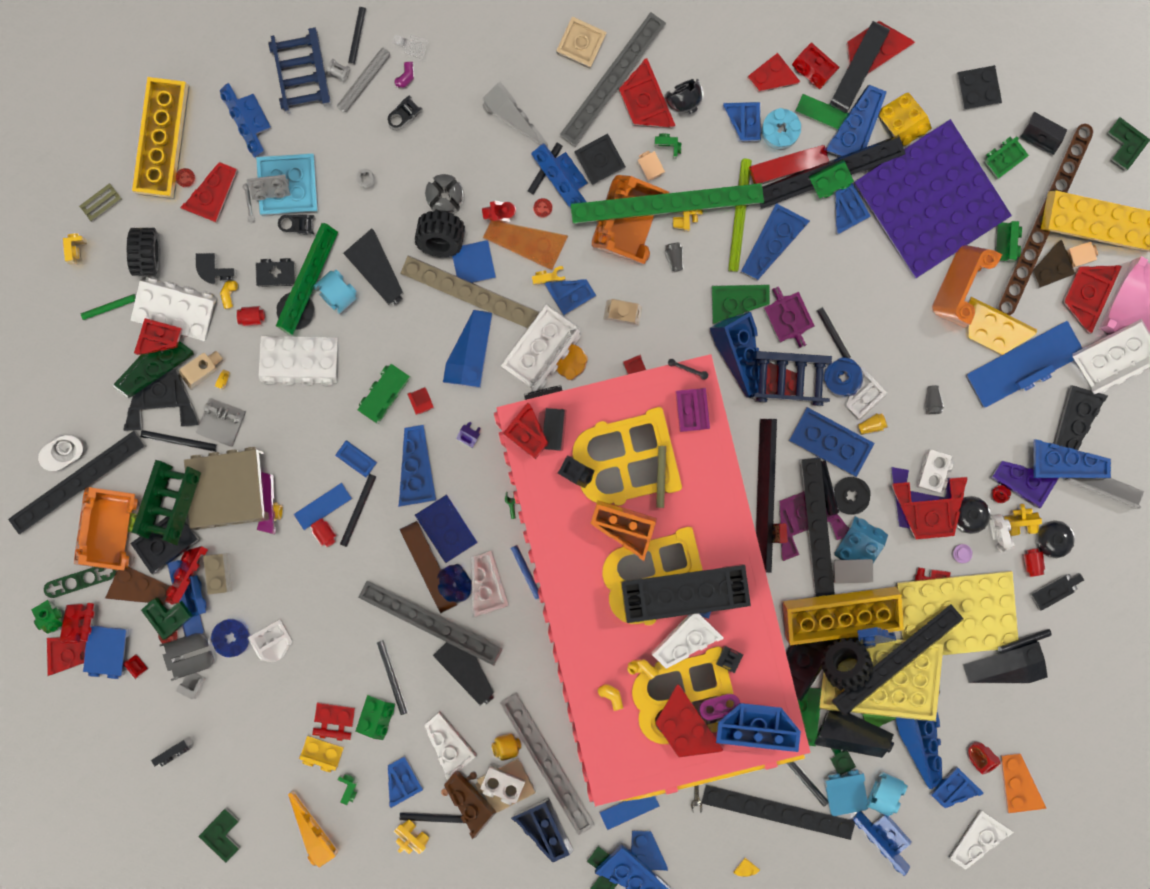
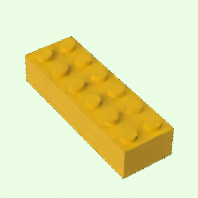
[132,77,189,198]
[1041,191,1150,252]
[783,587,904,645]

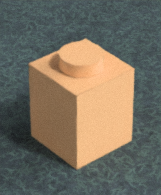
[637,151,665,183]
[1066,242,1098,268]

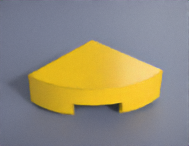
[215,369,230,389]
[733,857,760,877]

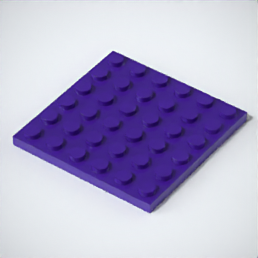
[854,119,1012,278]

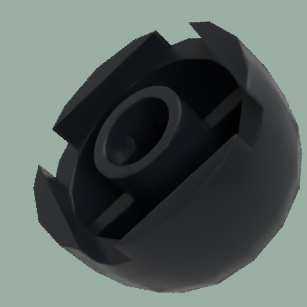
[664,79,704,114]
[956,496,991,534]
[1035,520,1075,559]

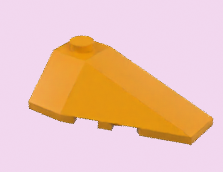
[288,791,339,868]

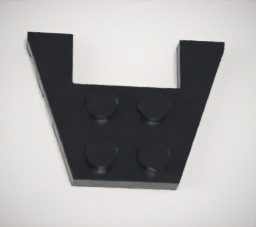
[124,369,199,431]

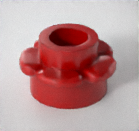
[992,485,1011,503]

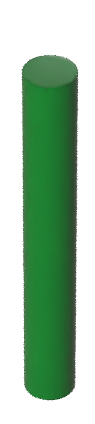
[80,294,136,320]

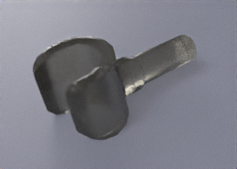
[691,785,703,813]

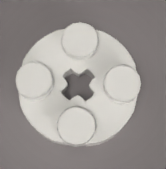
[989,514,1015,553]

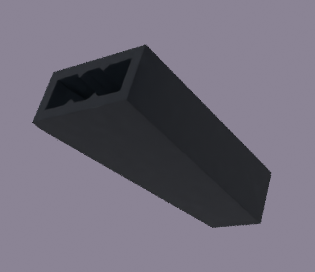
[343,228,404,306]
[433,642,495,706]
[814,710,894,758]

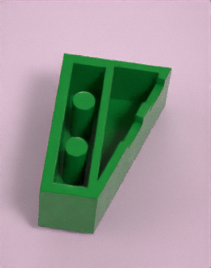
[357,364,411,424]

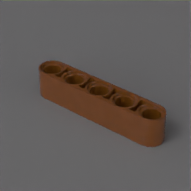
[400,521,458,613]

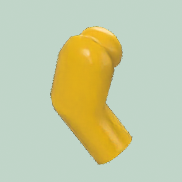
[627,659,658,680]

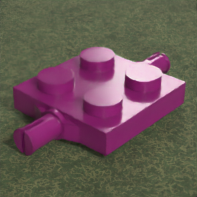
[764,286,815,348]

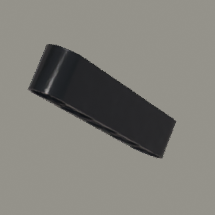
[829,21,890,114]

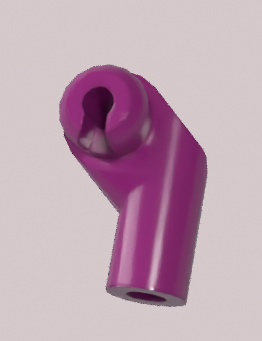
[394,62,414,88]

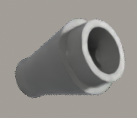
[664,242,683,271]
[925,385,944,414]

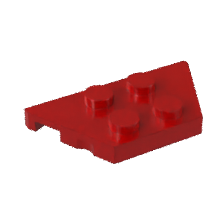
[847,21,915,75]
[619,58,676,128]
[1063,265,1122,334]
[655,684,723,757]

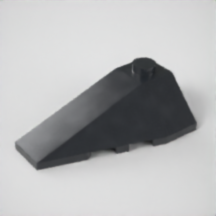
[963,641,1048,683]

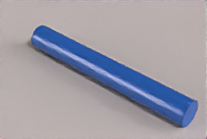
[510,545,539,600]

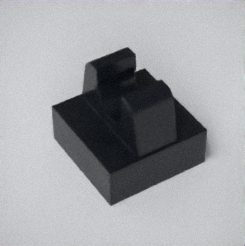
[716,646,744,673]

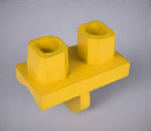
[673,210,703,232]
[1004,503,1042,536]
[393,820,429,854]

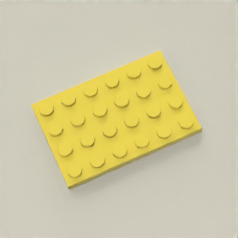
[897,571,1018,655]
[819,636,944,722]

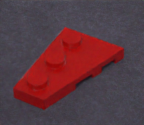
[165,546,208,605]
[47,637,86,676]

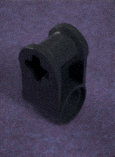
[387,95,423,131]
[278,214,315,235]

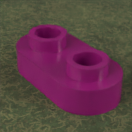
[699,693,740,720]

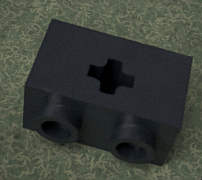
[256,258,296,287]

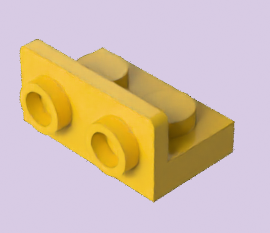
[63,233,87,265]
[299,736,344,773]

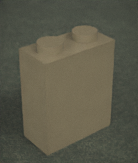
[203,553,233,595]

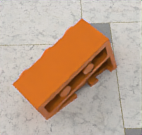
[590,500,657,561]

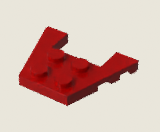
[892,477,968,540]

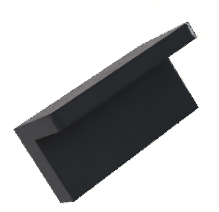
[1020,112,1067,155]
[543,408,567,451]

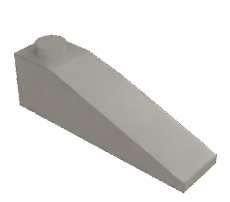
[483,81,548,147]

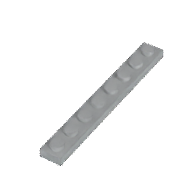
[500,693,595,835]

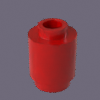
[237,306,265,326]
[310,518,337,548]
[1024,548,1046,577]

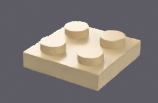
[556,16,607,68]

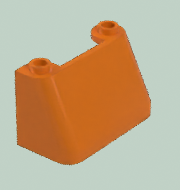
[592,175,669,264]
[932,245,1002,328]
[74,487,137,571]

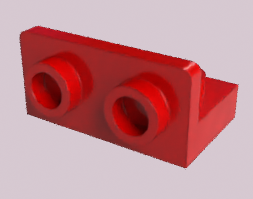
[792,42,840,89]

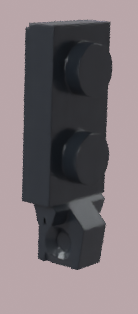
[1031,573,1084,611]

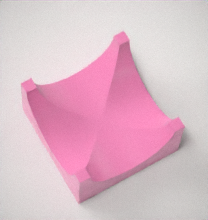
[1098,256,1150,334]

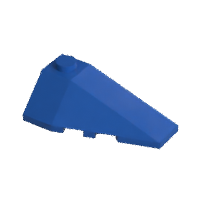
[710,312,760,398]
[896,711,943,789]

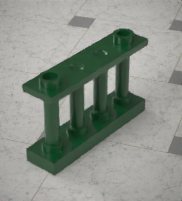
[131,460,201,546]

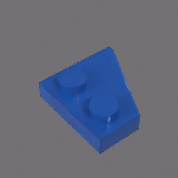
[723,102,761,142]

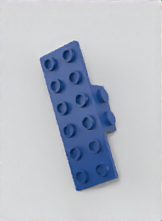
[967,321,1083,408]

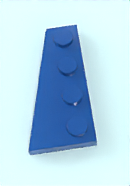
[594,845,671,889]

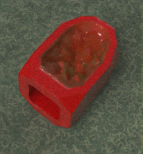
[968,742,1001,774]

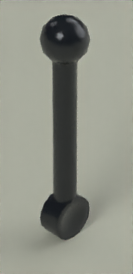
[668,359,708,380]

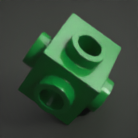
[31,600,63,634]

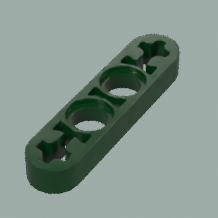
[44,567,117,598]

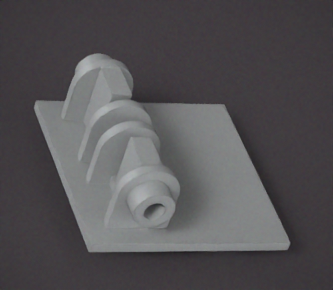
[247,175,291,200]
[196,398,245,447]

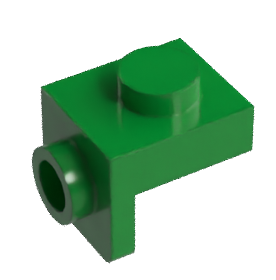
[654,133,682,159]
[337,774,358,805]

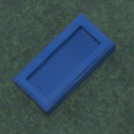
[335,440,378,478]

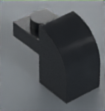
[196,253,237,285]

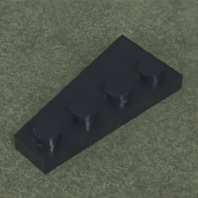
[1055,385,1108,450]

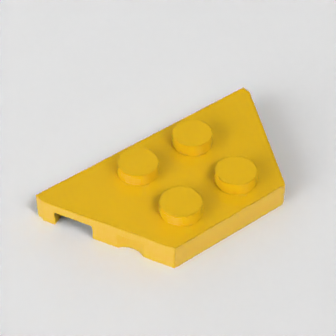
[969,297,1037,355]

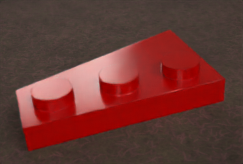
[180,162,238,223]

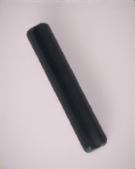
[821,461,839,516]

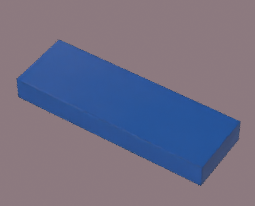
[293,483,352,530]
[599,796,660,830]

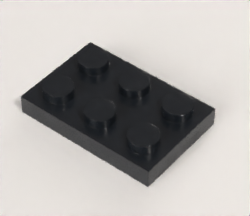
[130,517,200,575]

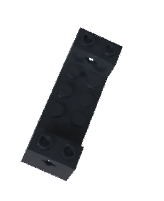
[620,564,751,623]

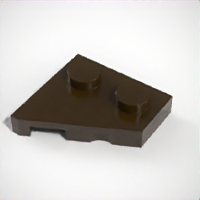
[1032,240,1075,288]

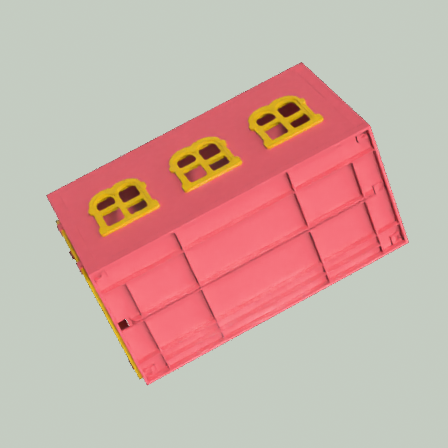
[494,354,811,807]

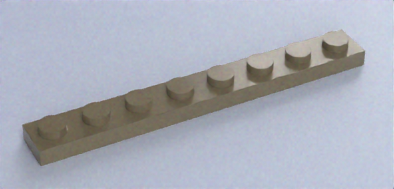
[400,255,540,328]

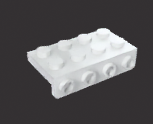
[131,276,217,341]
[501,304,581,392]
[1073,319,1150,394]
[259,336,338,386]

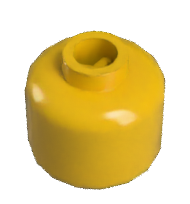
[491,733,521,761]

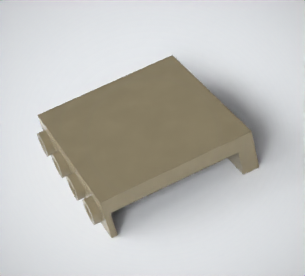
[184,447,269,530]

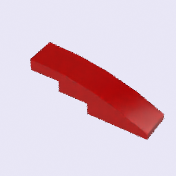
[749,145,829,184]

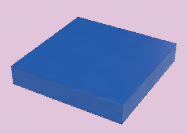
[452,240,496,283]

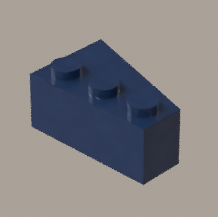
[511,798,573,863]

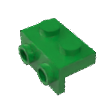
[984,136,1029,179]
[809,160,854,199]
[996,221,1022,262]
[355,695,395,740]

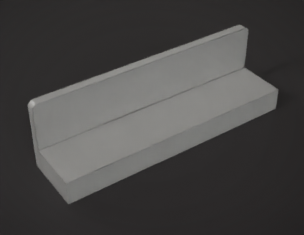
[1065,478,1144,509]

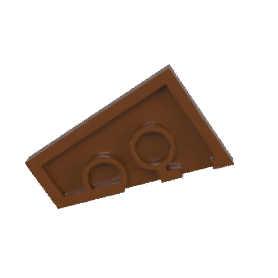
[105,566,170,605]
[444,771,497,839]

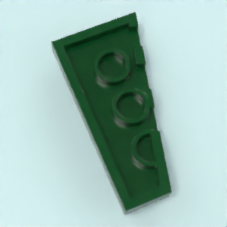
[113,341,194,398]

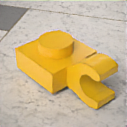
[532,266,565,285]

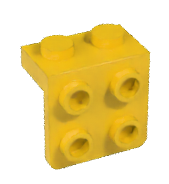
[878,93,932,147]

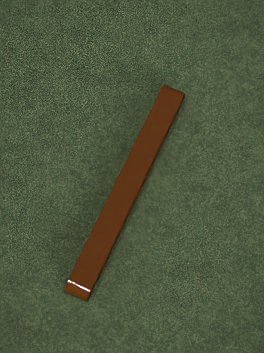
[996,124,1093,316]

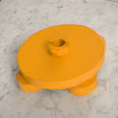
[556,344,588,380]

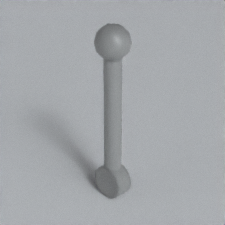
[243,183,255,223]

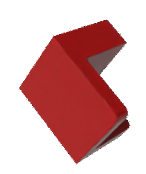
[623,354,646,375]
[407,387,434,415]

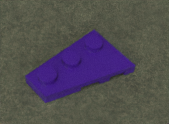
[991,461,1059,509]

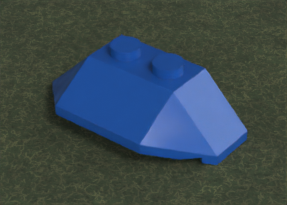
[716,703,801,752]

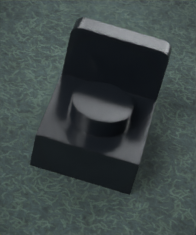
[558,455,595,488]

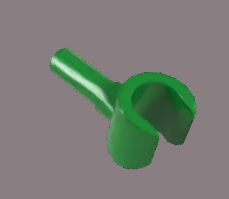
[505,491,516,519]

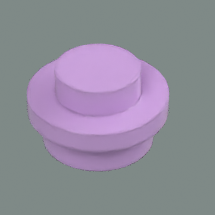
[953,544,973,563]

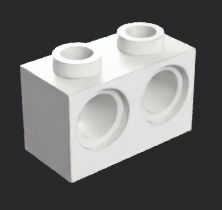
[917,449,954,493]
[480,766,525,805]

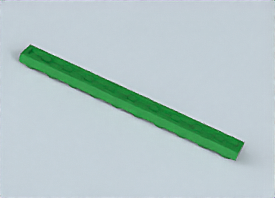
[571,183,764,224]

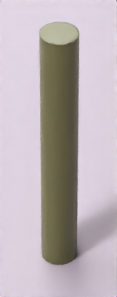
[656,446,666,508]

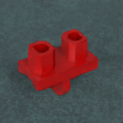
[482,201,516,223]

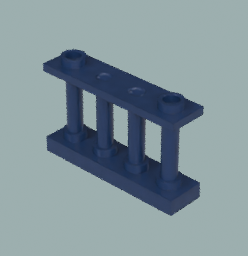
[268,27,332,114]
[750,351,832,406]

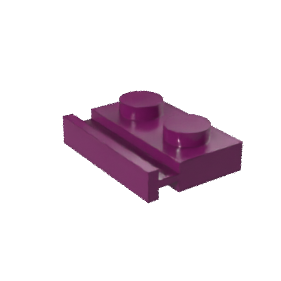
[675,388,710,432]

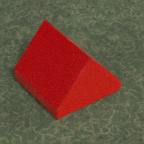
[123,654,148,680]

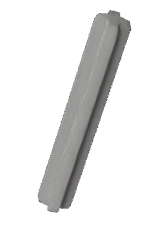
[337,48,390,112]

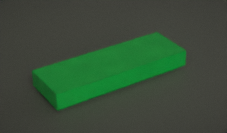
[795,94,849,130]

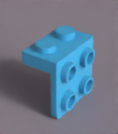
[835,516,888,563]
[824,769,868,816]

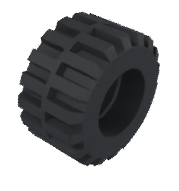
[414,210,465,258]
[126,228,160,276]
[821,638,873,692]

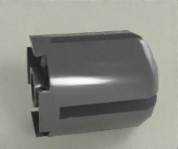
[425,174,465,214]
[159,633,213,681]

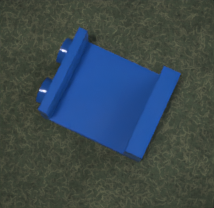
[83,625,129,679]

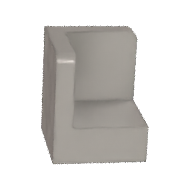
[176,673,206,700]

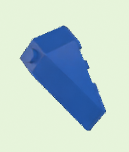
[443,310,492,388]

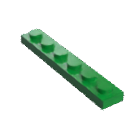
[276,223,338,335]

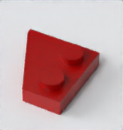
[503,402,549,459]

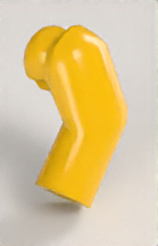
[220,281,238,309]
[598,684,623,711]

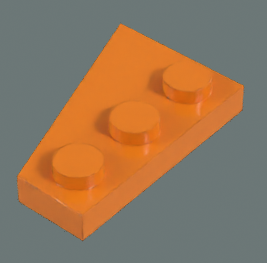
[1001,753,1047,813]

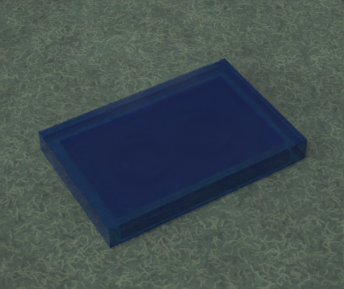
[415,494,478,563]

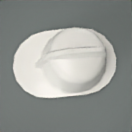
[38,434,83,471]

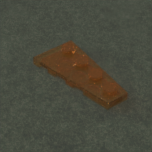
[483,220,568,270]

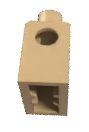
[603,299,642,326]
[179,351,223,390]

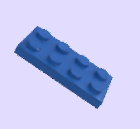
[789,407,875,477]

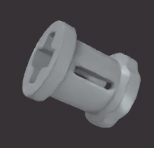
[325,59,350,82]
[357,169,375,188]

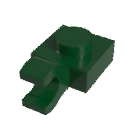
[830,748,856,775]

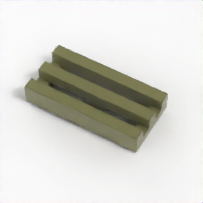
[79,183,122,222]

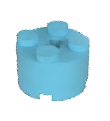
[762,108,801,149]
[313,270,357,314]
[867,771,908,816]

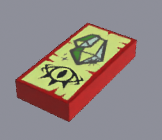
[773,523,788,543]

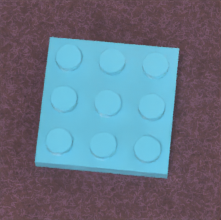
[256,154,318,215]

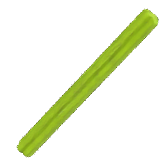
[728,158,752,272]

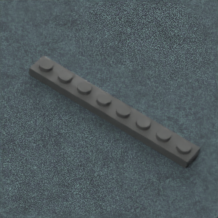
[560,12,666,146]
[358,581,502,666]

